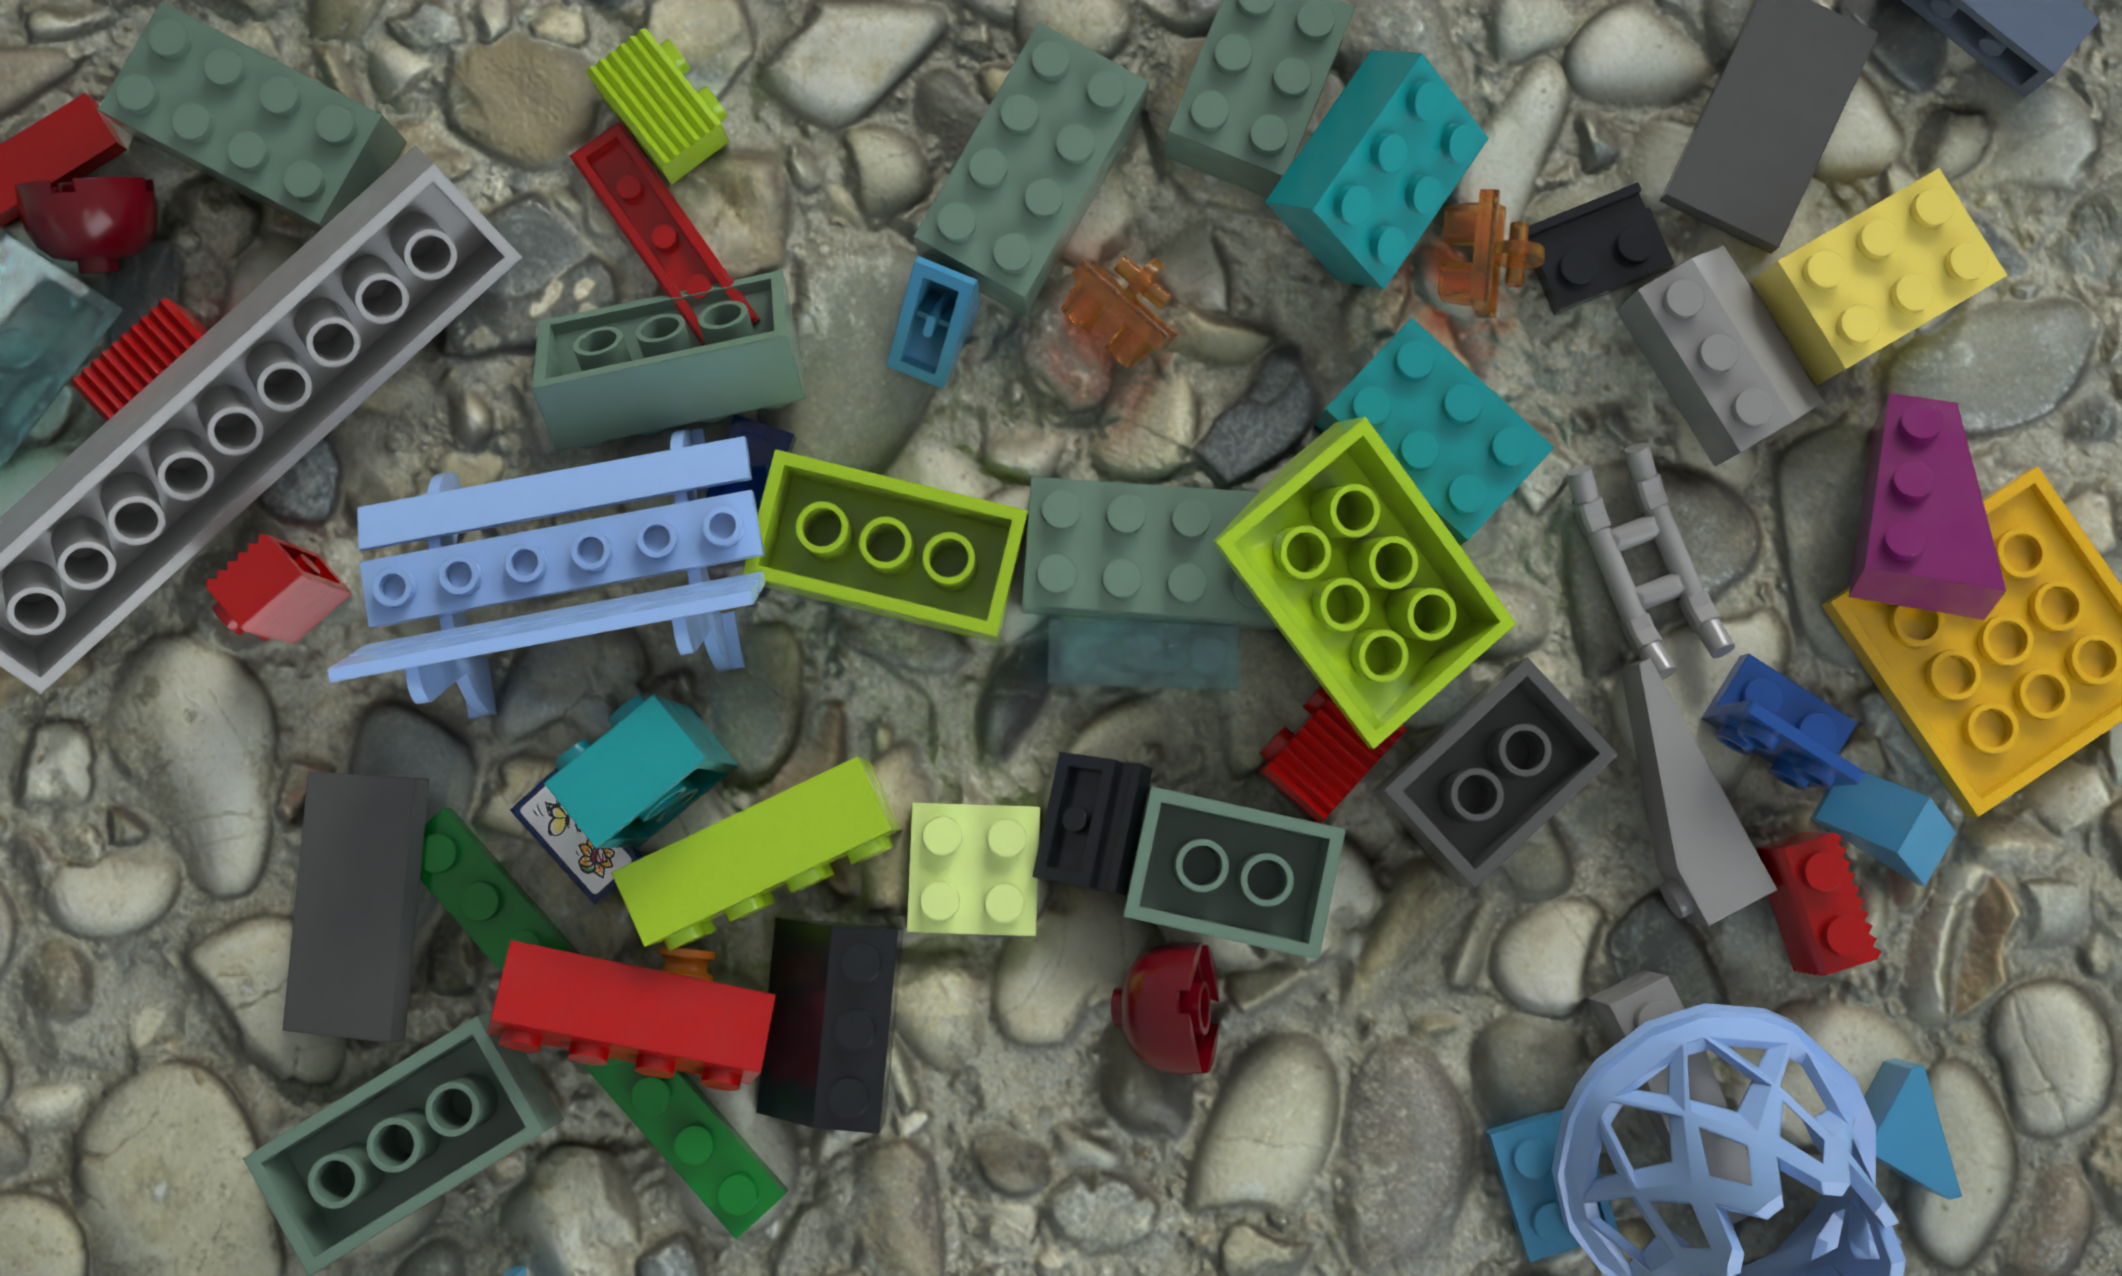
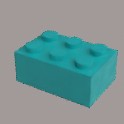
[1265,50,1489,290]
[1315,317,1555,546]
[544,694,739,849]

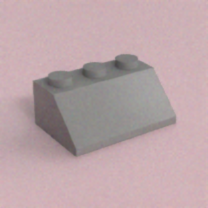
[1616,245,1824,467]

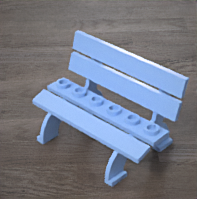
[327,428,765,719]

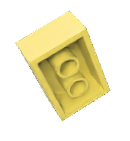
[1751,168,2008,386]

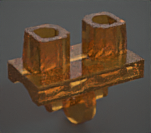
[1437,189,1545,318]
[1061,255,1178,369]

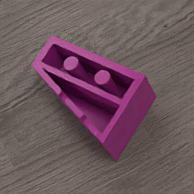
[1849,393,2006,620]

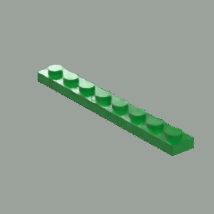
[420,808,788,1240]

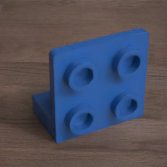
[1701,653,1865,790]

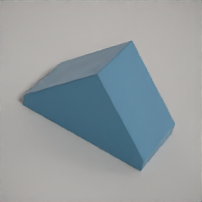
[886,256,981,389]
[1810,771,1956,886]
[1864,1058,1962,1200]

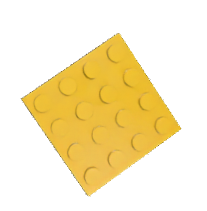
[1821,466,2122,817]

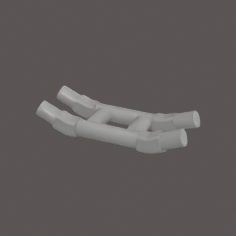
[1566,443,1735,680]

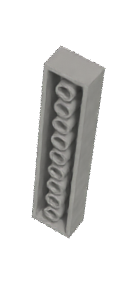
[0,145,522,694]

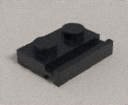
[1519,182,1674,315]
[1032,752,1153,896]

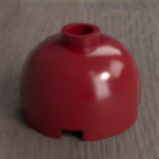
[14,177,158,274]
[1111,942,1219,1075]

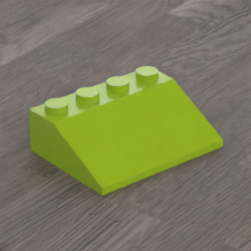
[1212,417,1517,749]

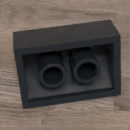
[756,917,904,1134]

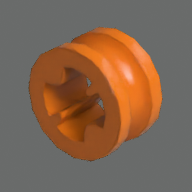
[657,946,717,982]

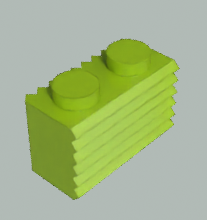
[586,28,730,185]

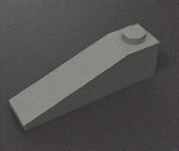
[1620,658,1777,926]
[1588,970,1752,1225]

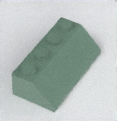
[531,270,806,452]

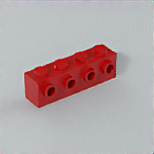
[486,940,776,1091]

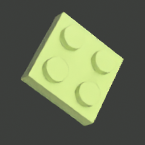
[907,803,1040,936]

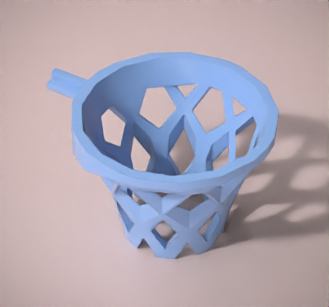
[1551,1003,1906,1276]

